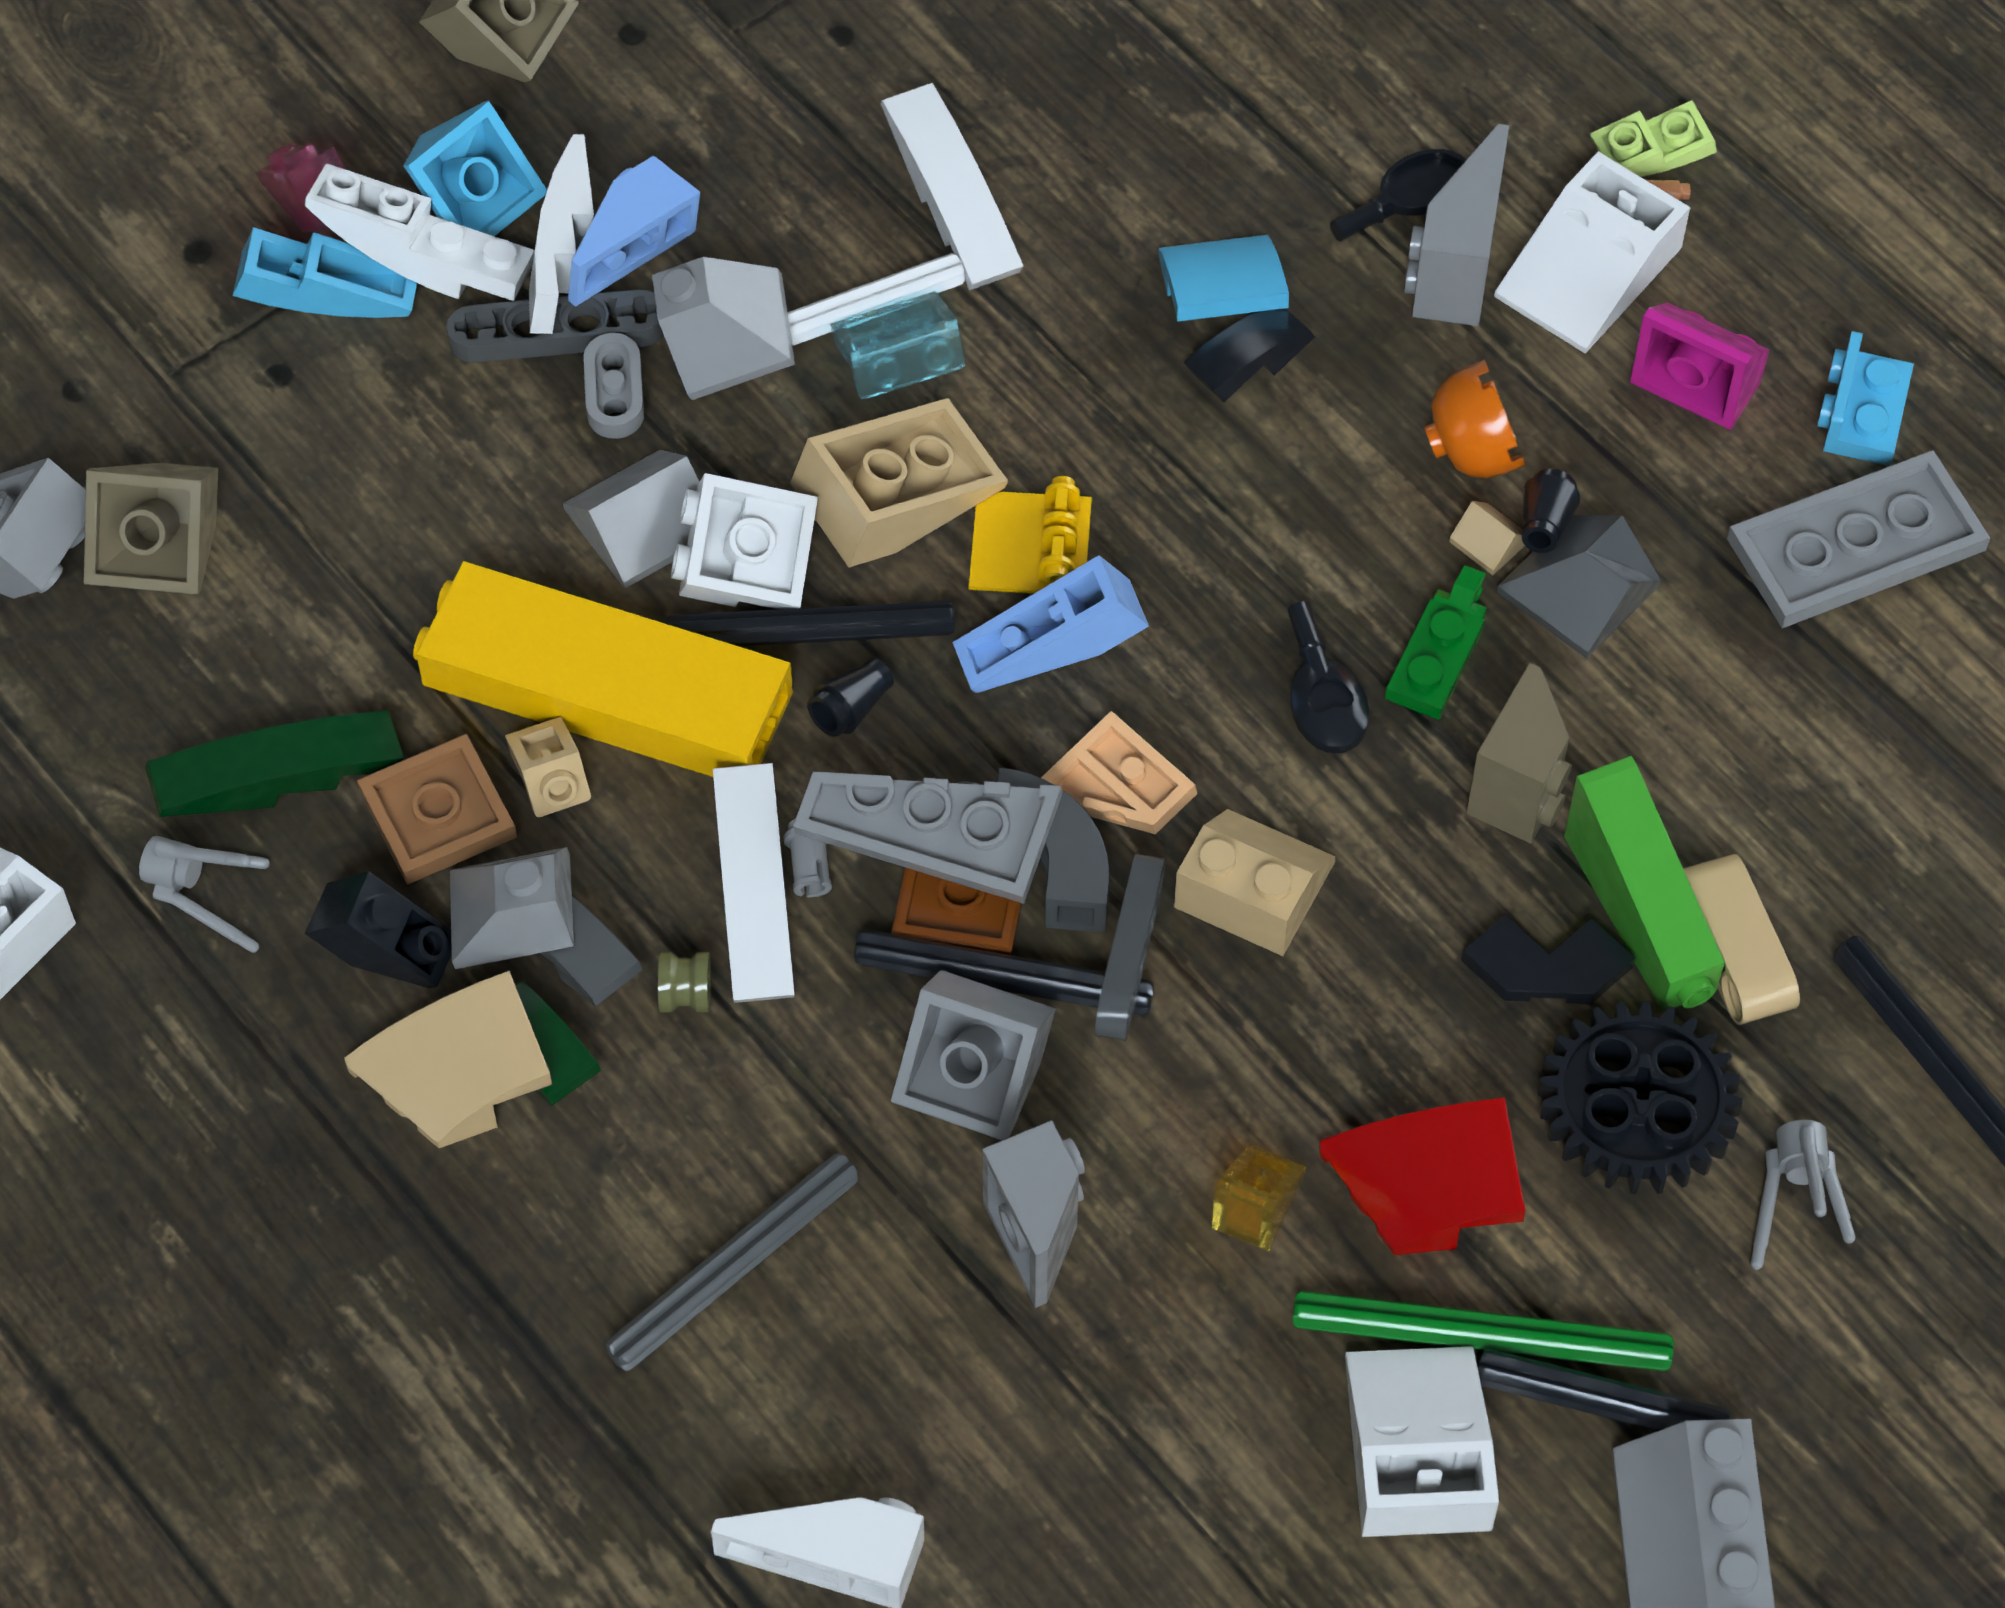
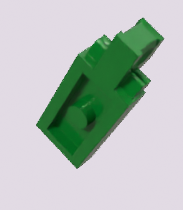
[1385,565,1487,720]

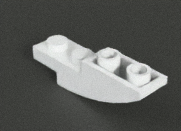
[305,163,535,301]

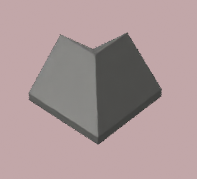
[1497,515,1661,658]

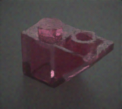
[255,142,346,233]

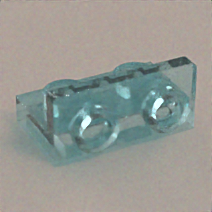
[830,291,965,399]

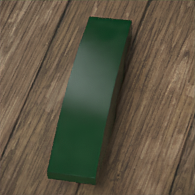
[145,710,404,817]

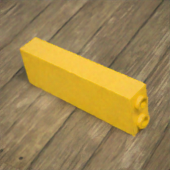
[413,561,793,777]

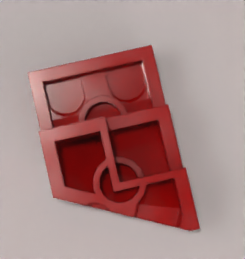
[1318,1097,1526,1255]

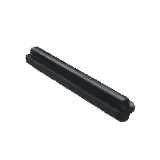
[1478,1349,1731,1431]

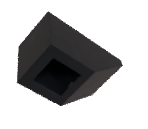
[305,871,452,989]

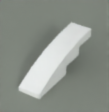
[881,83,1023,290]
[529,134,594,334]
[713,763,795,1003]

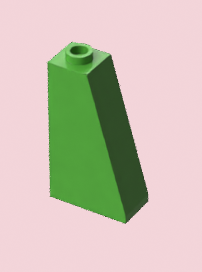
[1564,756,1725,1012]

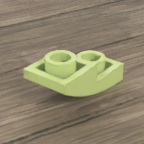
[1590,100,1717,177]

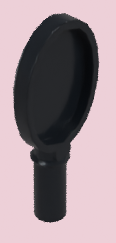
[1330,149,1466,241]
[1287,601,1369,753]

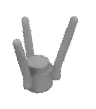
[139,836,270,953]
[1751,1120,1855,1270]

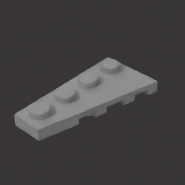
[793,771,1063,904]

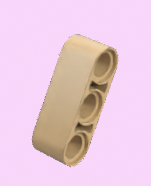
[1683,854,1800,1025]

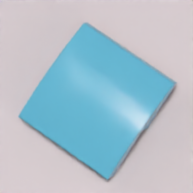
[1158,235,1289,322]

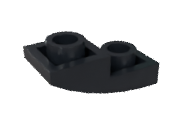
[1184,308,1315,403]

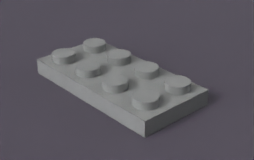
[1727,450,1990,628]

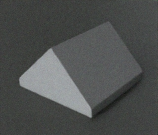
[563,450,699,589]

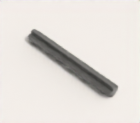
[605,1153,858,1371]

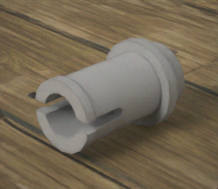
[783,819,832,897]

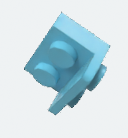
[1817,331,1914,466]

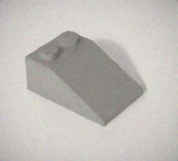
[1404,124,1509,326]

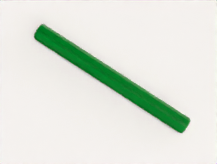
[1292,1291,1674,1372]

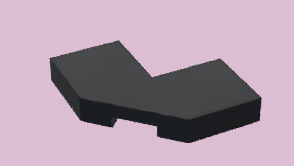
[1461,915,1636,1004]

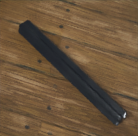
[665,601,955,646]
[854,929,1154,1016]
[1833,935,2005,1166]

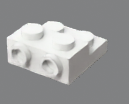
[671,473,818,610]

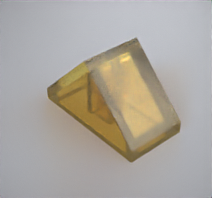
[1212,1144,1307,1251]

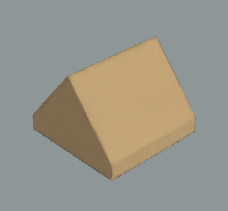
[1449,501,1525,575]

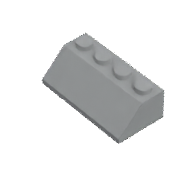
[1612,1419,1775,1608]

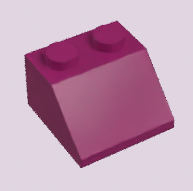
[1630,302,1769,430]

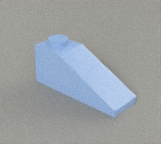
[568,156,700,307]
[953,555,1149,693]

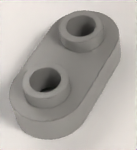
[584,333,644,439]

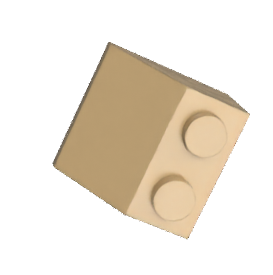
[1174,809,1336,956]

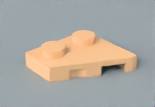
[1041,711,1197,834]

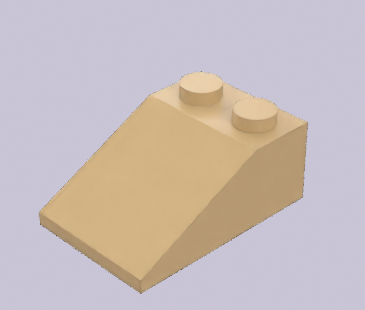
[790,398,1008,567]

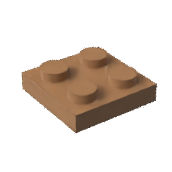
[357,734,517,885]

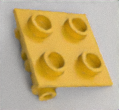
[969,476,1092,594]

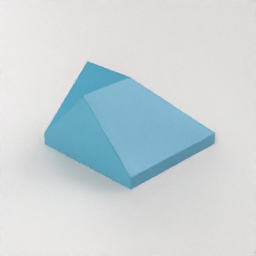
[403,101,547,236]

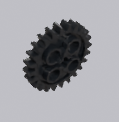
[1538,1001,1743,1194]

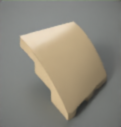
[344,971,552,1148]

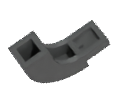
[957,768,1109,933]

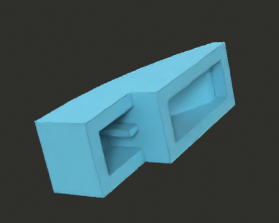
[233,227,417,318]

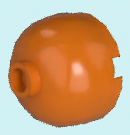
[1424,360,1526,479]

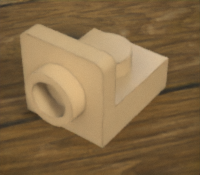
[505,717,591,817]

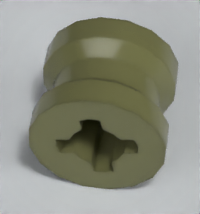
[658,952,711,1013]

